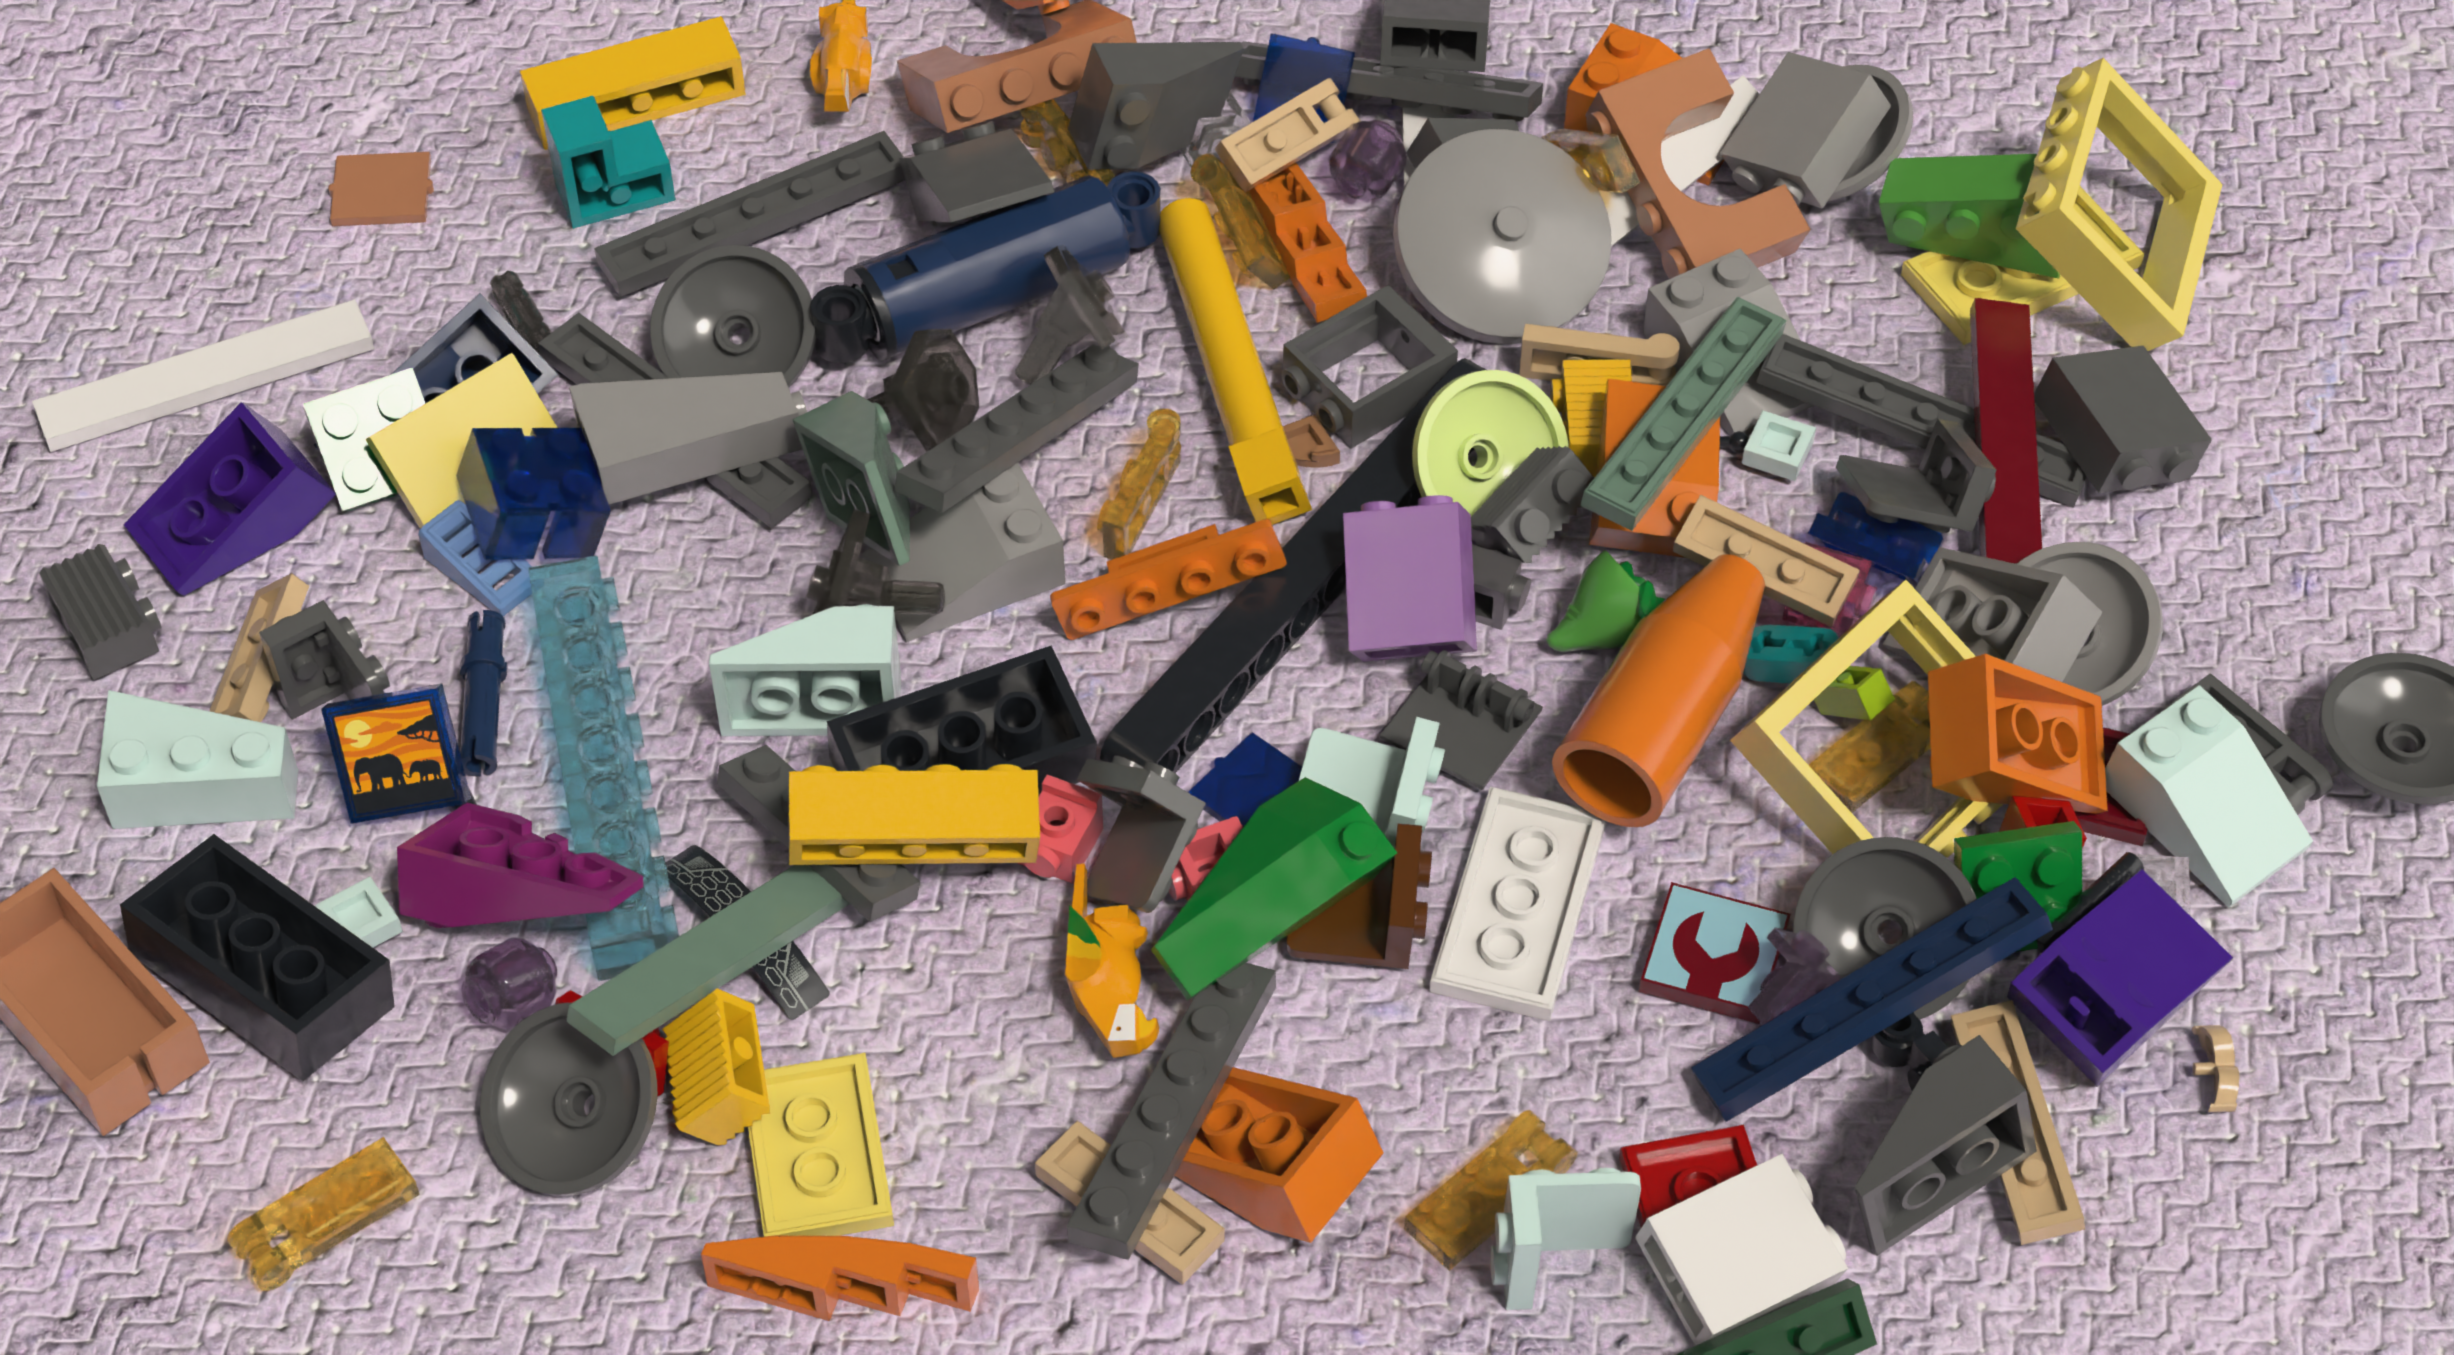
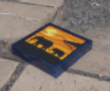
[321,683,471,824]

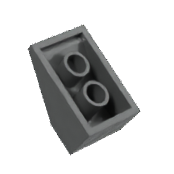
[1068,42,1244,170]
[899,121,1054,223]
[1854,1035,2037,1256]

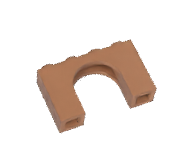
[897,0,1137,133]
[1585,48,1811,279]

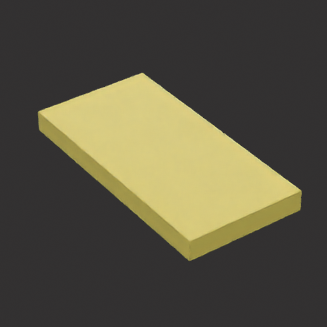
[1901,186,2144,345]

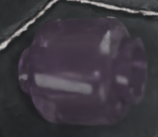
[1328,120,1407,200]
[461,937,558,1030]

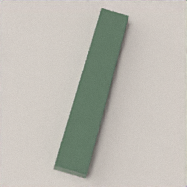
[1580,297,1787,531]
[566,865,850,1056]

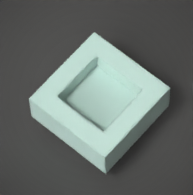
[1742,410,1816,481]
[315,876,403,948]

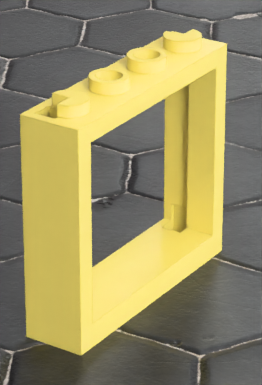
[2015,58,2223,351]
[1730,580,2003,858]

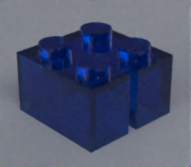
[456,428,611,560]

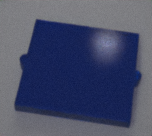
[1253,33,1355,143]
[1188,732,1302,827]

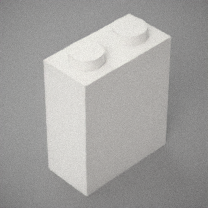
[1635,1154,1848,1346]

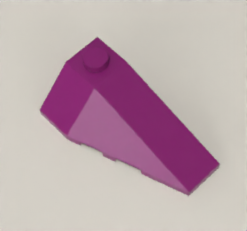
[397,803,643,928]

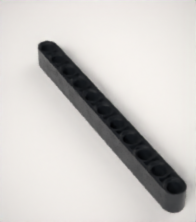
[1100,358,1486,773]

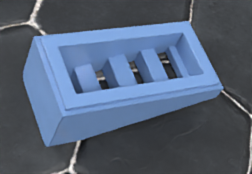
[418,500,544,616]

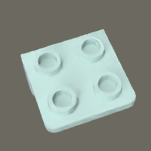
[1299,717,1445,849]
[1491,1168,1641,1310]

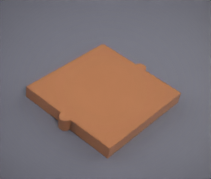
[328,152,434,226]

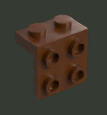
[1286,823,1432,969]

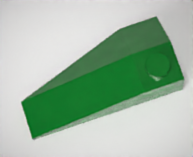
[1151,777,1397,1001]

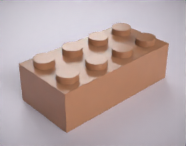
[0,868,210,1136]

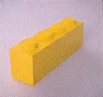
[520,16,746,150]
[788,764,1040,865]

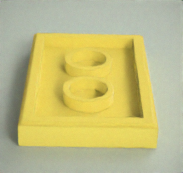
[365,353,571,529]
[748,1053,894,1237]

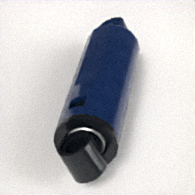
[810,171,1161,363]

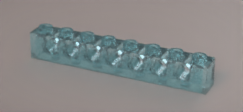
[528,555,679,981]

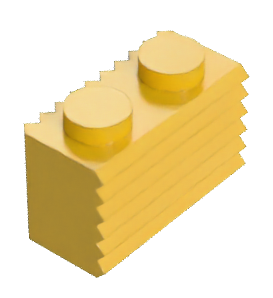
[1550,359,1632,477]
[662,988,770,1146]

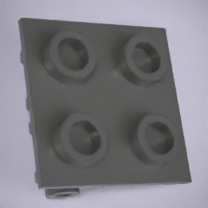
[1380,650,1543,790]

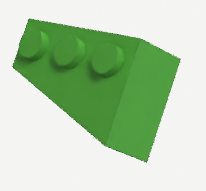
[1879,154,2060,279]

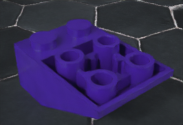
[2007,869,2233,1087]

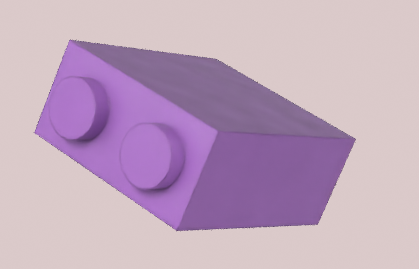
[1343,495,1477,662]

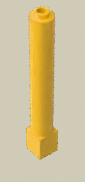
[1159,198,1312,525]

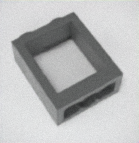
[1281,285,1458,448]

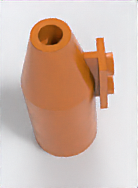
[1552,554,1765,827]

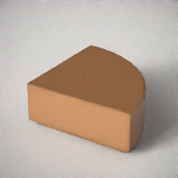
[1283,414,1340,468]

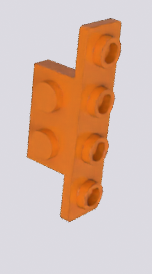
[1050,519,1287,640]

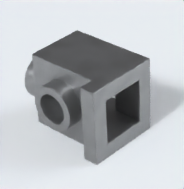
[1472,544,1531,630]

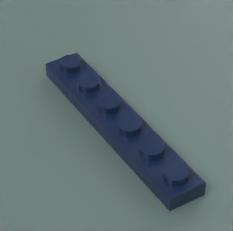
[1691,877,2053,1122]

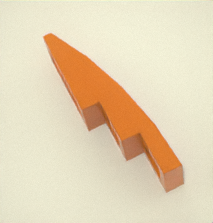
[1247,163,1367,323]
[701,1236,979,1321]

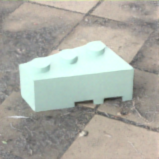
[97,690,298,829]

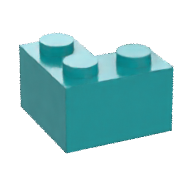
[541,96,676,229]

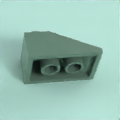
[792,391,910,566]

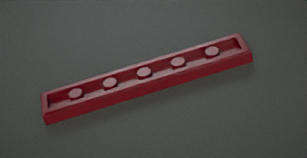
[1970,298,2042,564]

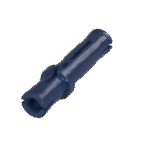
[458,610,508,777]

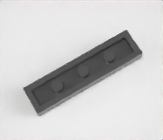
[717,745,920,922]

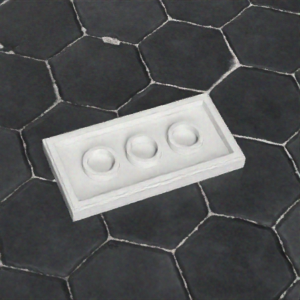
[1430,787,1607,1021]

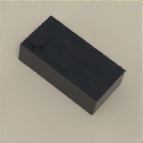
[827,645,1097,797]
[120,834,395,1081]

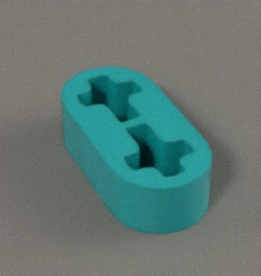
[1744,625,1839,683]

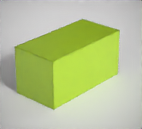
[1814,666,1895,720]

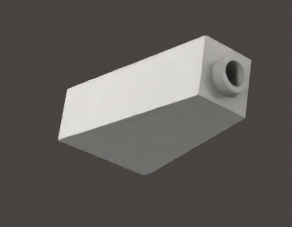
[569,372,807,505]

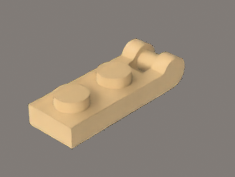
[1214,78,1361,193]
[1519,324,1680,386]

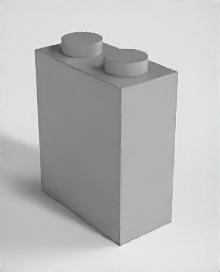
[1720,52,1891,209]

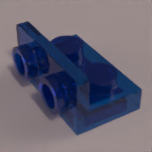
[1808,492,1944,586]

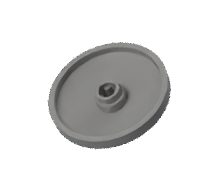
[1393,129,1612,344]

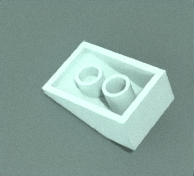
[709,604,901,736]
[2105,685,2313,908]

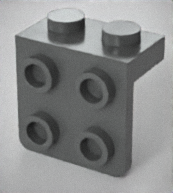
[1836,418,1996,533]
[259,600,393,720]
[1077,756,1206,913]

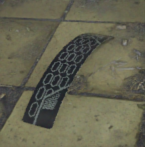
[656,845,830,1020]

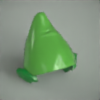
[1546,550,1665,652]

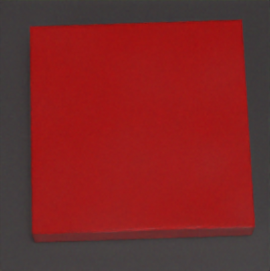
[1619,1125,1757,1228]

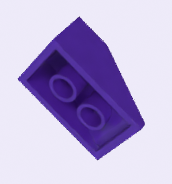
[123,402,336,596]

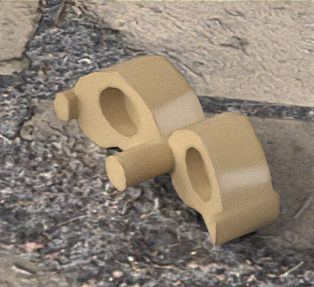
[2192,1025,2240,1112]

